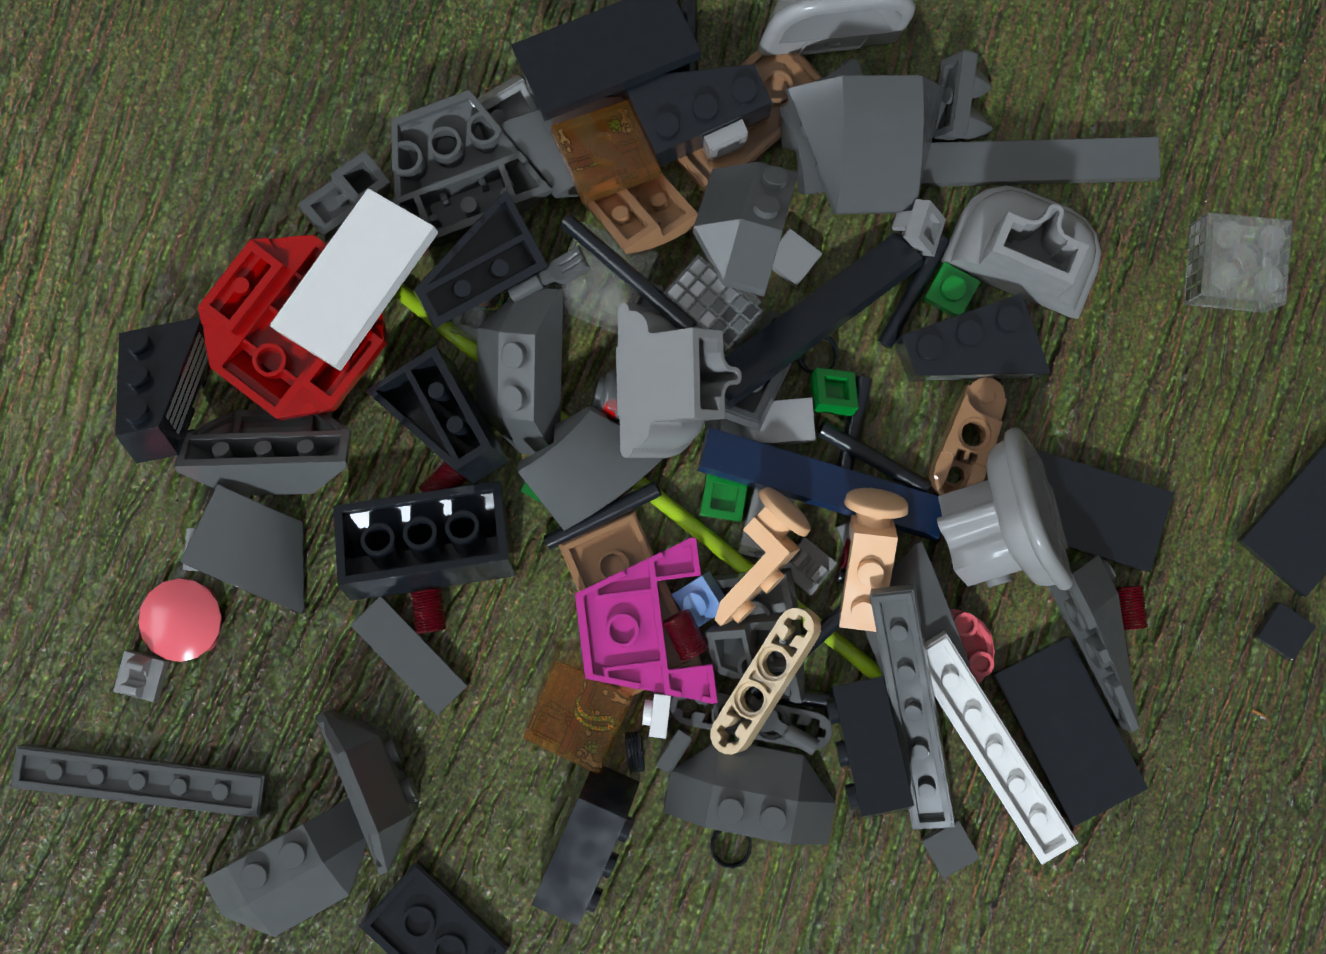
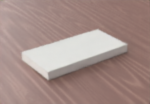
[270,188,438,371]

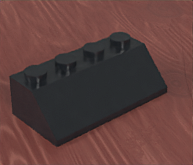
[333,481,516,601]

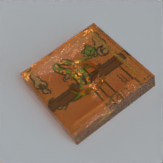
[550,99,661,204]
[523,661,634,774]

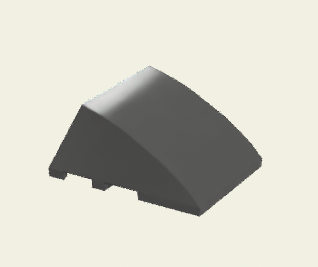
[785,75,944,215]
[391,90,553,247]

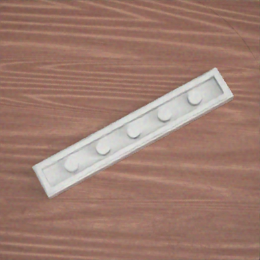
[925,631,1078,864]

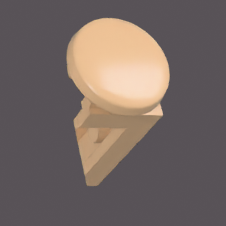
[715,487,811,626]
[839,488,908,632]

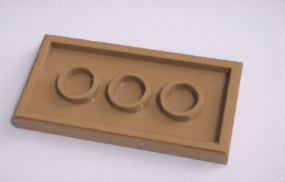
[675,50,823,193]
[558,512,702,698]

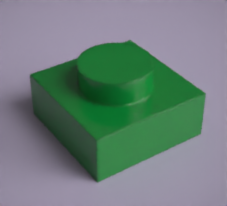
[922,262,981,317]
[810,367,859,416]
[700,474,747,522]

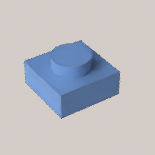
[672,571,725,628]

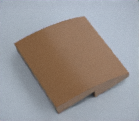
[582,164,698,255]

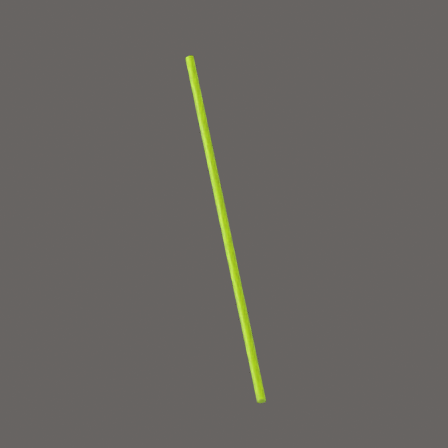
[394,283,887,690]

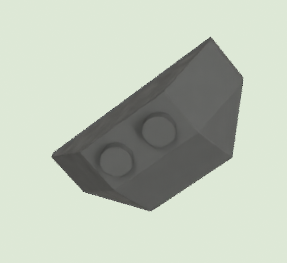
[693,162,798,296]
[477,288,563,455]
[174,410,352,496]
[315,709,420,875]
[663,740,836,845]
[203,798,367,937]

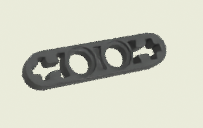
[671,691,832,750]

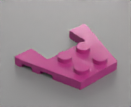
[575,537,717,704]

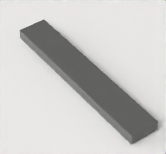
[921,137,1161,187]
[870,584,956,830]
[11,744,269,818]

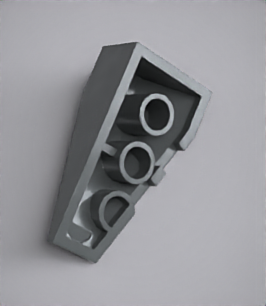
[1047,555,1139,732]

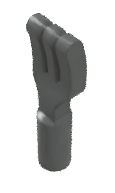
[507,246,590,303]
[740,695,820,755]

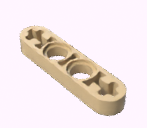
[710,608,821,755]

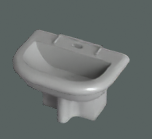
[758,0,916,56]
[941,185,1101,319]
[616,303,742,458]
[937,427,1073,590]

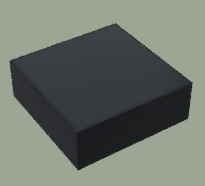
[1252,602,1316,661]

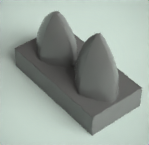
[932,50,994,142]

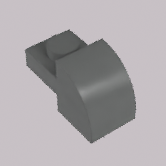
[298,150,391,241]

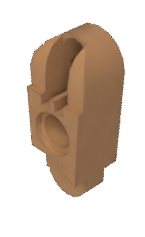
[928,377,1007,496]

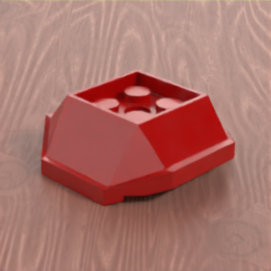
[198,235,387,420]

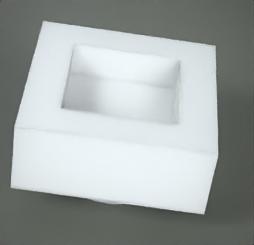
[642,692,671,739]

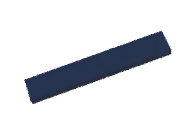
[697,428,942,541]

